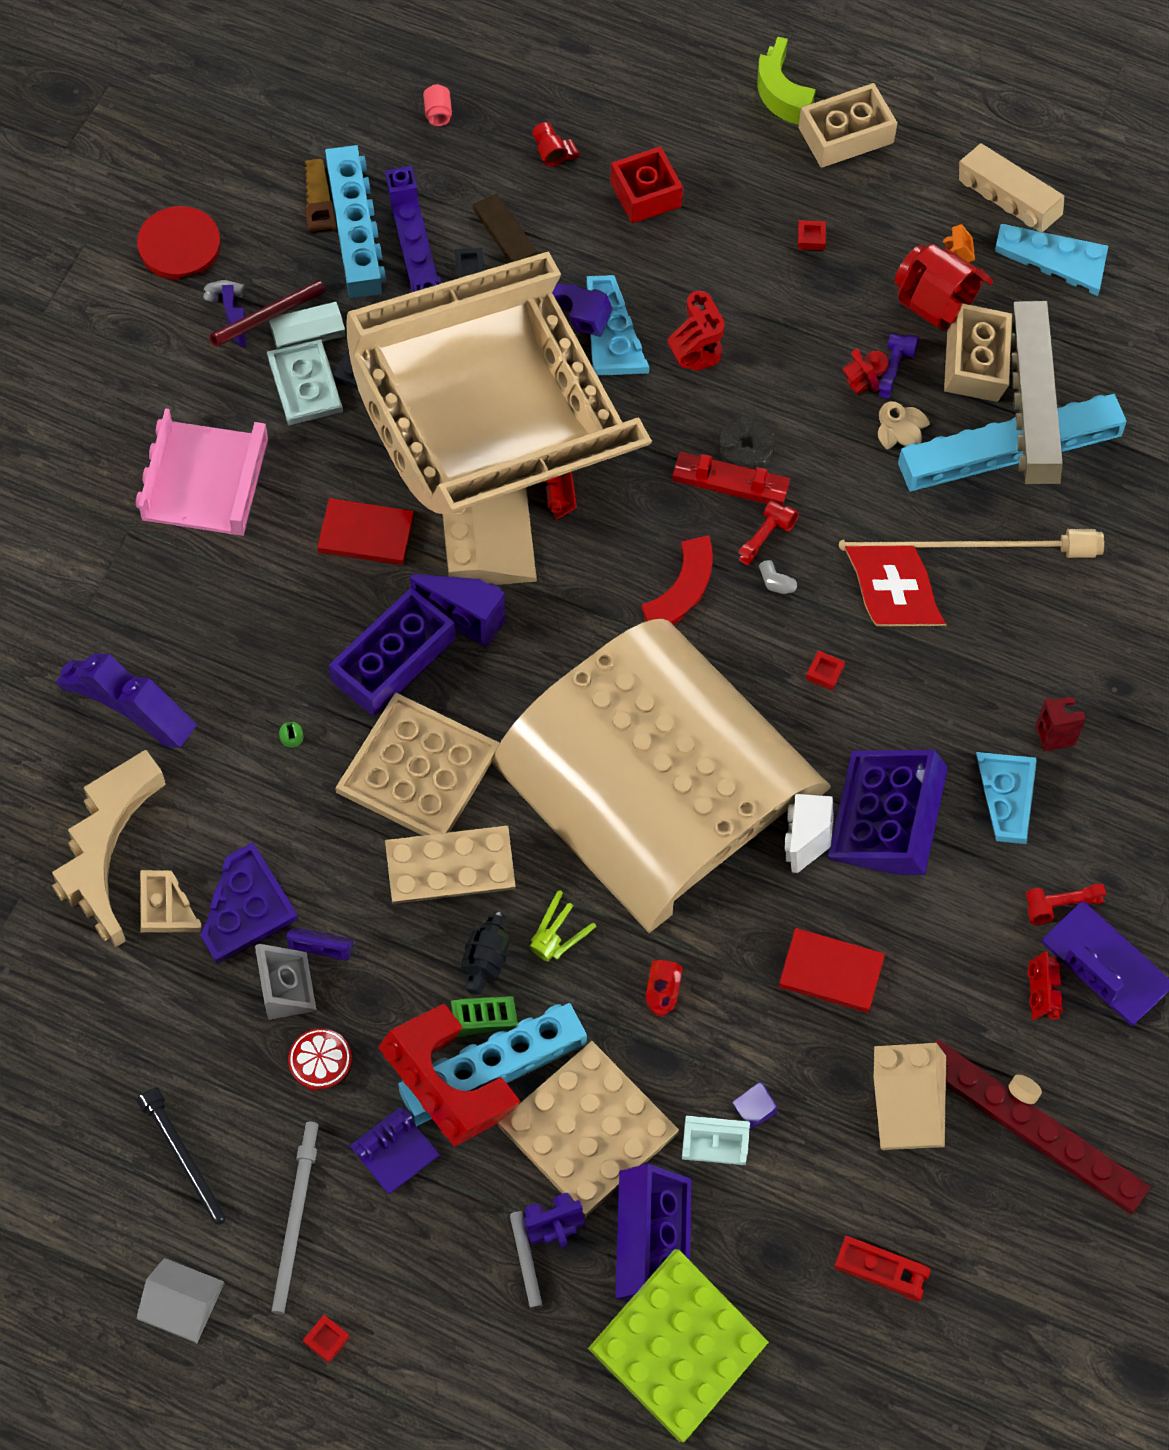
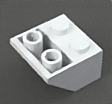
[785,794,834,873]

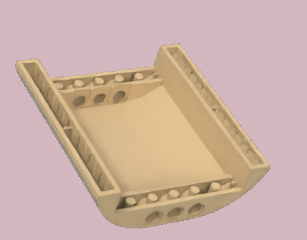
[346,251,652,514]
[492,619,831,933]

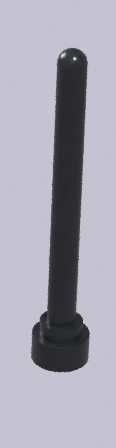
[136,1087,226,1225]

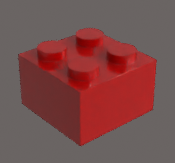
[610,146,683,224]

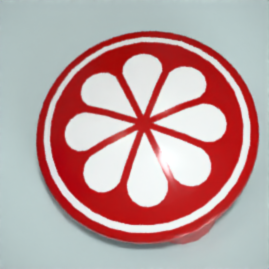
[288,1028,352,1091]

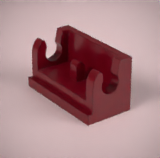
[1035,697,1086,752]

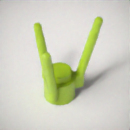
[529,890,596,962]

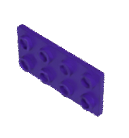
[1042,901,1169,1026]

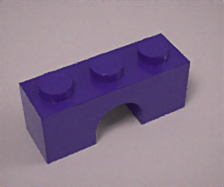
[552,283,613,337]

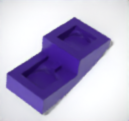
[222,285,246,347]

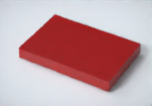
[317,498,414,565]
[778,928,885,1013]

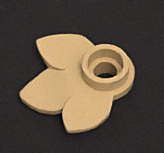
[878,401,930,450]

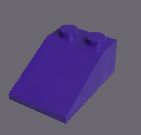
[410,574,505,647]

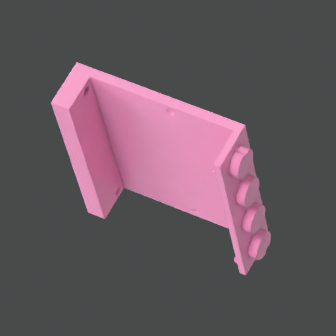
[136,409,268,536]

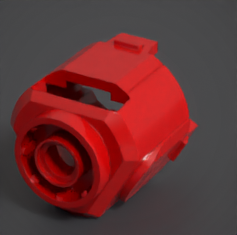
[895,244,994,331]

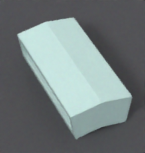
[269,302,345,349]

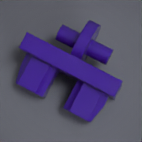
[524,1193,586,1248]

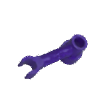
[879,333,920,398]

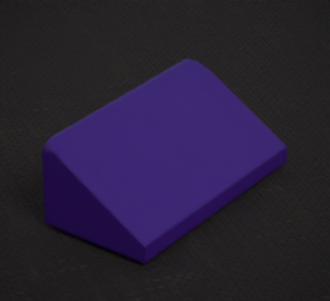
[286,928,354,961]

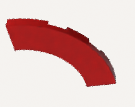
[642,535,713,624]

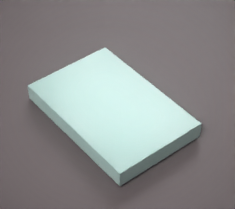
[267,339,343,426]

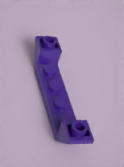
[385,166,442,292]

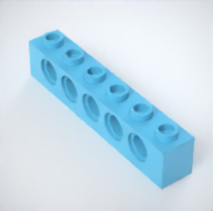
[325,145,386,299]
[398,1003,587,1126]

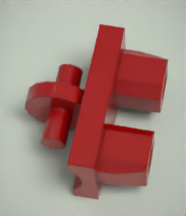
[842,348,889,396]

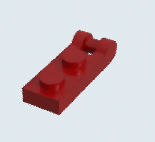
[834,1235,931,1302]

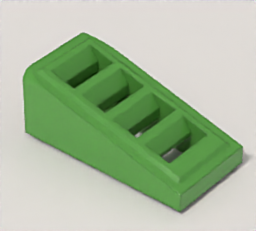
[451,996,518,1037]

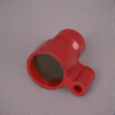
[532,122,580,167]

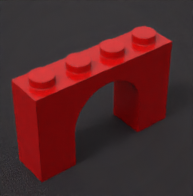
[378,1004,521,1147]

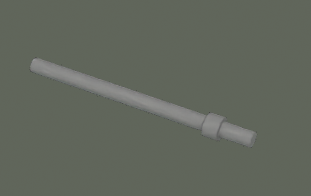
[271,1122,319,1314]

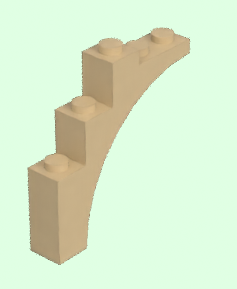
[52,750,166,948]

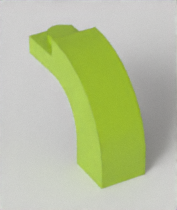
[757,37,816,125]

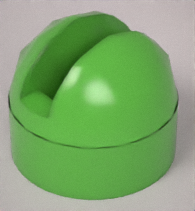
[279,721,304,748]

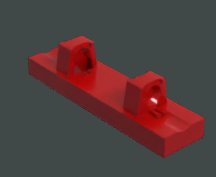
[672,452,790,506]

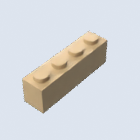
[959,143,1064,233]

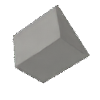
[255,944,316,1020]
[136,1258,224,1343]

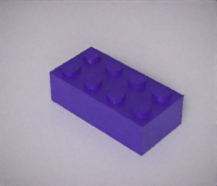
[329,587,455,717]

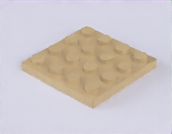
[336,692,500,836]
[498,1041,679,1218]

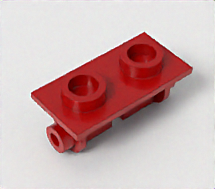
[545,472,577,520]
[1027,951,1063,1020]

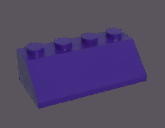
[615,1164,692,1302]

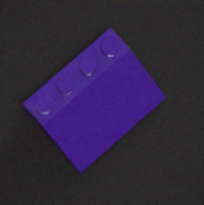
[828,750,948,875]

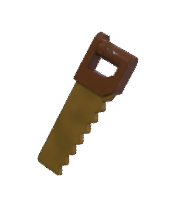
[305,159,337,233]

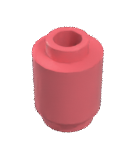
[423,84,452,126]

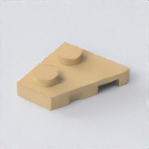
[140,870,201,932]

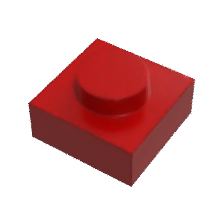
[798,220,826,250]
[806,650,845,691]
[303,1315,350,1364]

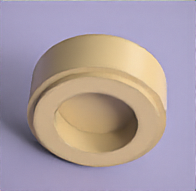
[1009,1075,1042,1104]

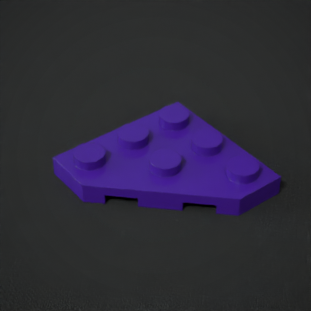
[201,842,299,964]

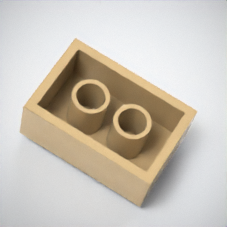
[798,83,897,168]
[944,303,1012,402]

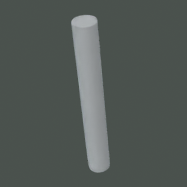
[510,1211,543,1310]

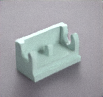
[682,1116,750,1165]

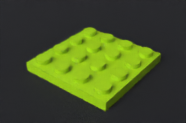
[588,1249,769,1443]

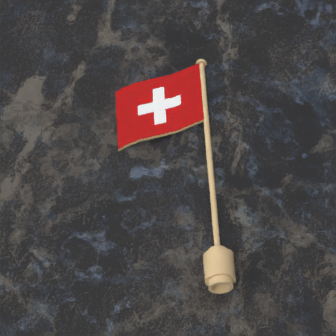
[839,529,1104,626]

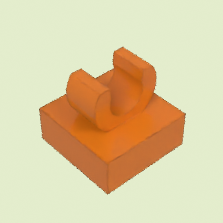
[943,224,975,262]

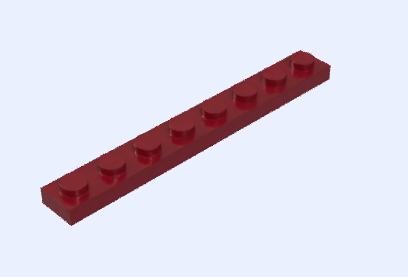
[935,1039,1151,1215]

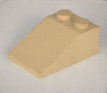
[874,1043,946,1150]

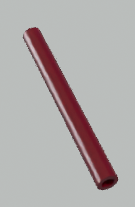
[210,280,325,347]

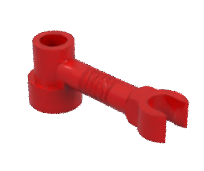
[738,501,799,565]
[1025,884,1107,925]

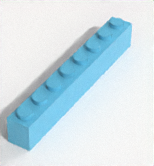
[898,394,1127,491]

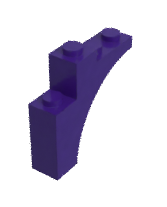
[55,653,197,748]

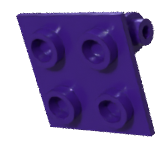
[350,1107,440,1195]

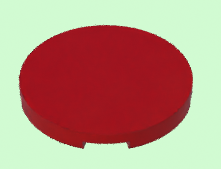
[137,206,221,280]

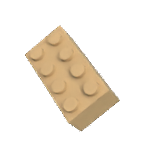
[385,826,516,904]

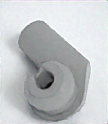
[203,280,245,302]
[759,560,797,594]

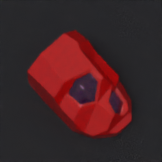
[646,960,683,1017]

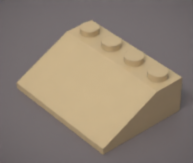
[442,487,537,585]

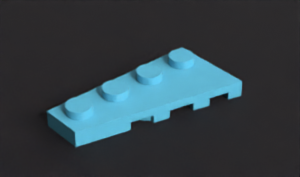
[995,224,1108,296]
[587,275,649,375]

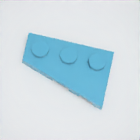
[976,752,1037,844]

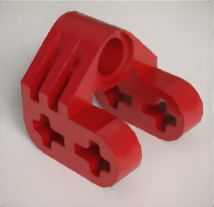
[667,291,725,371]

